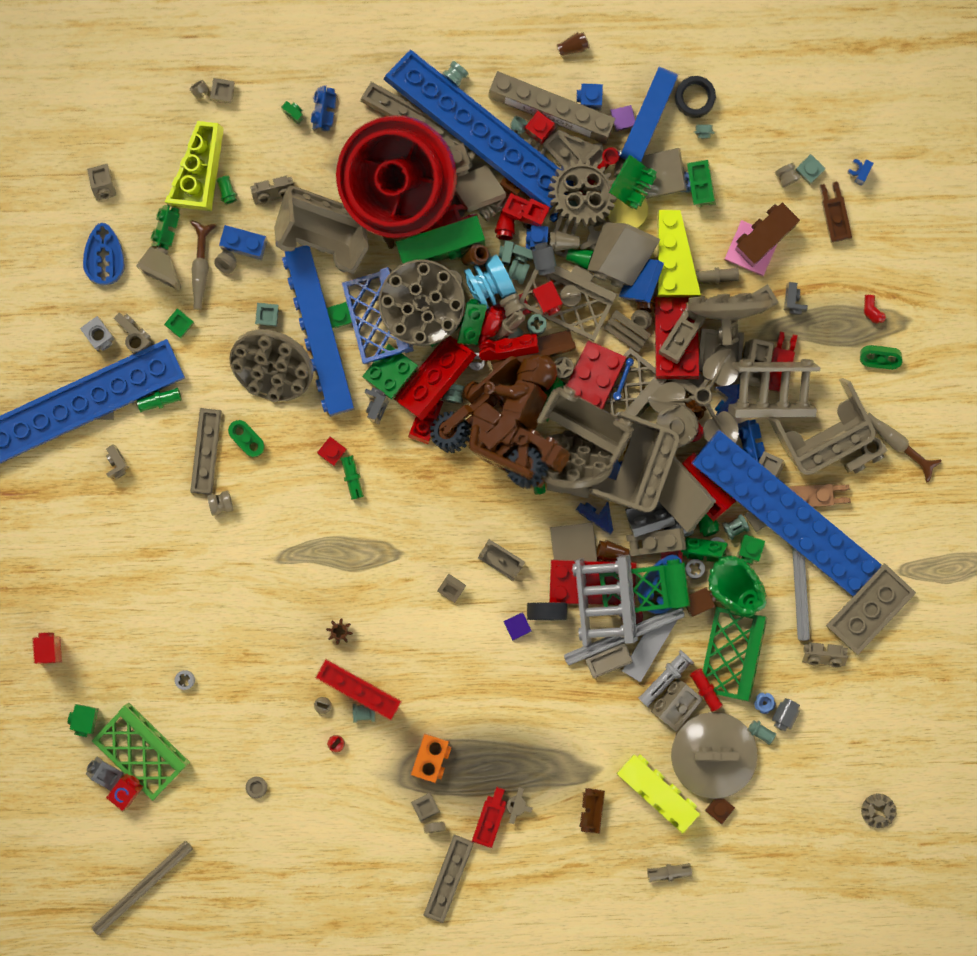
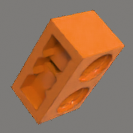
[411,734,452,783]

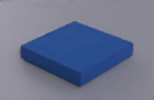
[619,259,664,303]

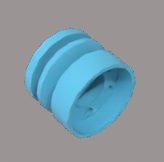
[464,254,516,309]

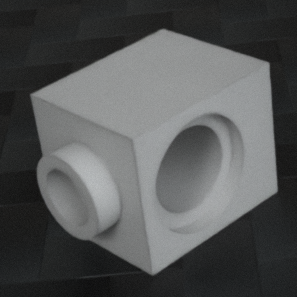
[80,316,115,351]

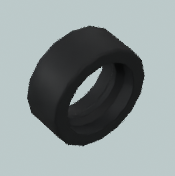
[675,76,716,118]
[527,602,567,620]

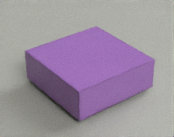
[611,105,635,131]

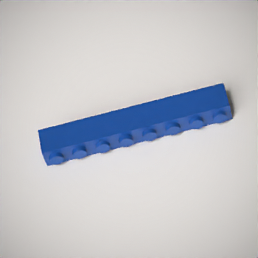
[282,245,355,416]

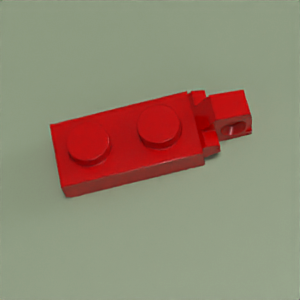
[471,787,506,848]

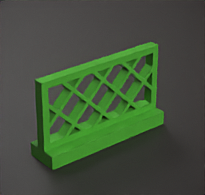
[92,703,190,801]

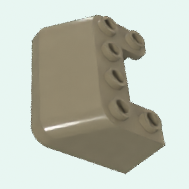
[274,186,369,274]
[588,411,679,512]

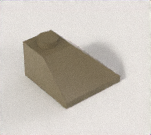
[136,246,181,291]

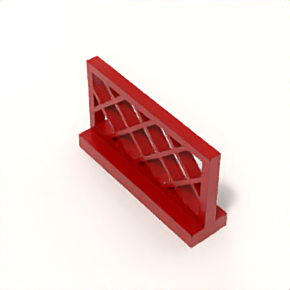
[315,659,402,720]

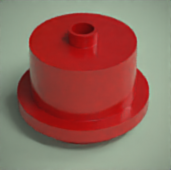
[336,115,457,238]

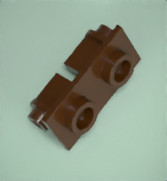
[579,788,605,834]

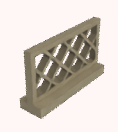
[519,266,617,341]
[606,348,670,417]

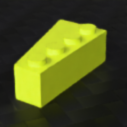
[165,121,224,211]
[657,210,701,297]

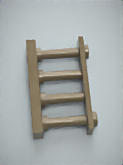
[728,359,821,418]

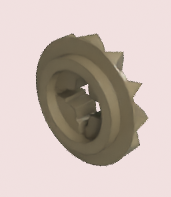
[861,794,896,828]

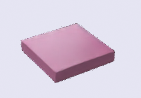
[724,220,777,276]

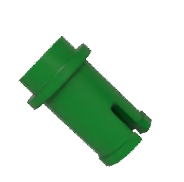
[216,176,237,204]

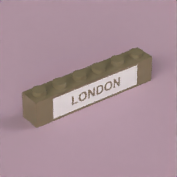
[489,71,616,144]

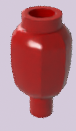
[478,306,503,343]

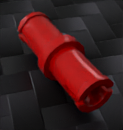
[690,668,723,712]

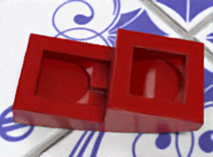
[501,193,550,226]

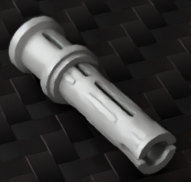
[638,650,694,707]

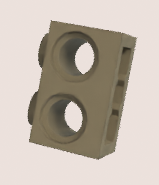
[739,339,774,387]

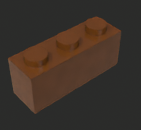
[735,202,800,268]

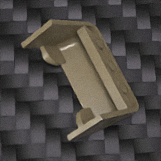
[768,378,875,475]
[537,386,634,464]

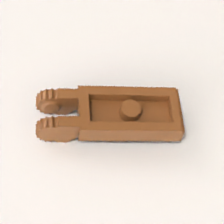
[789,484,851,507]

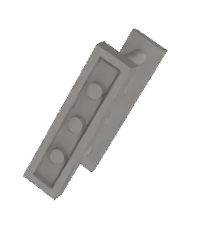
[573,555,638,646]

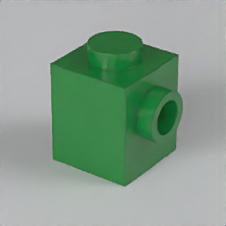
[736,534,765,565]
[67,704,99,737]

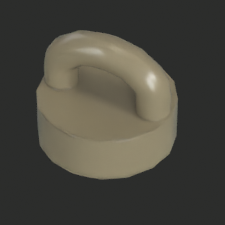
[214,250,236,274]
[560,285,581,307]

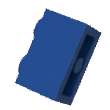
[219,225,268,260]

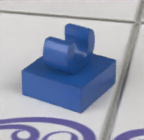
[847,159,874,185]

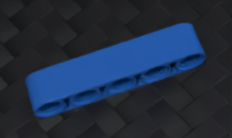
[620,66,679,162]

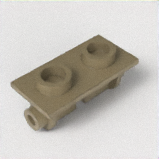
[250,175,294,204]
[802,642,848,668]

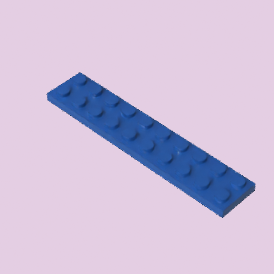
[383,49,574,210]
[0,339,185,464]
[691,430,882,597]

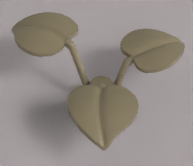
[648,349,739,443]

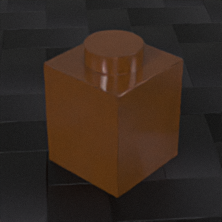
[686,587,717,617]

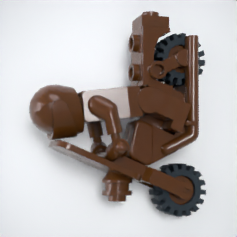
[430,354,570,489]

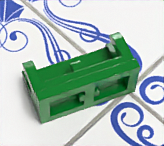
[687,160,716,207]

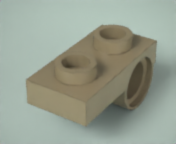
[114,312,152,354]
[844,437,888,474]

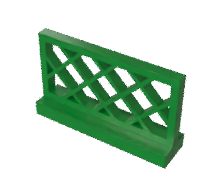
[698,607,767,702]

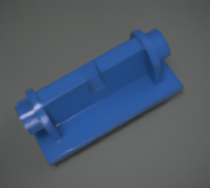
[311,85,337,131]
[738,419,765,462]

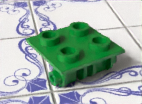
[609,155,657,210]
[362,344,418,399]

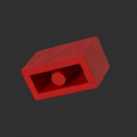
[32,632,62,664]

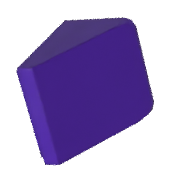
[503,612,532,641]

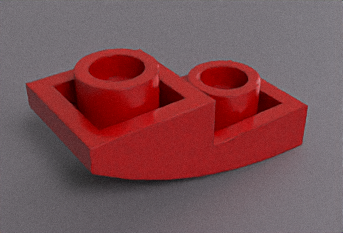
[408,400,444,444]

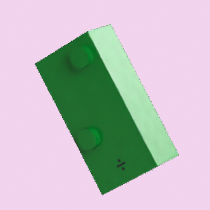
[396,216,485,264]

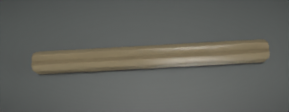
[92,841,193,935]

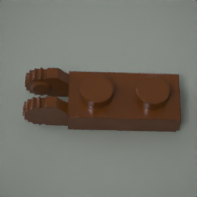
[820,181,852,243]

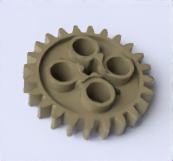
[548,159,617,227]

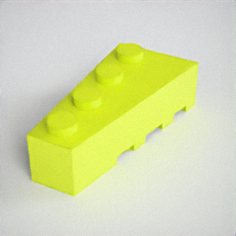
[616,754,700,833]

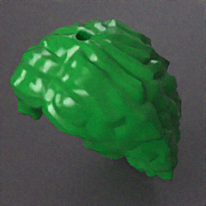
[708,556,767,617]

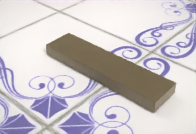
[190,408,222,495]
[423,834,474,923]

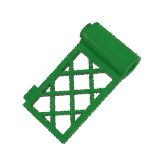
[599,559,690,612]

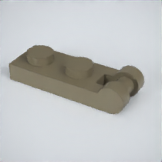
[659,309,706,364]
[626,528,686,556]

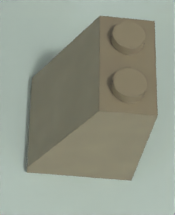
[587,222,660,288]

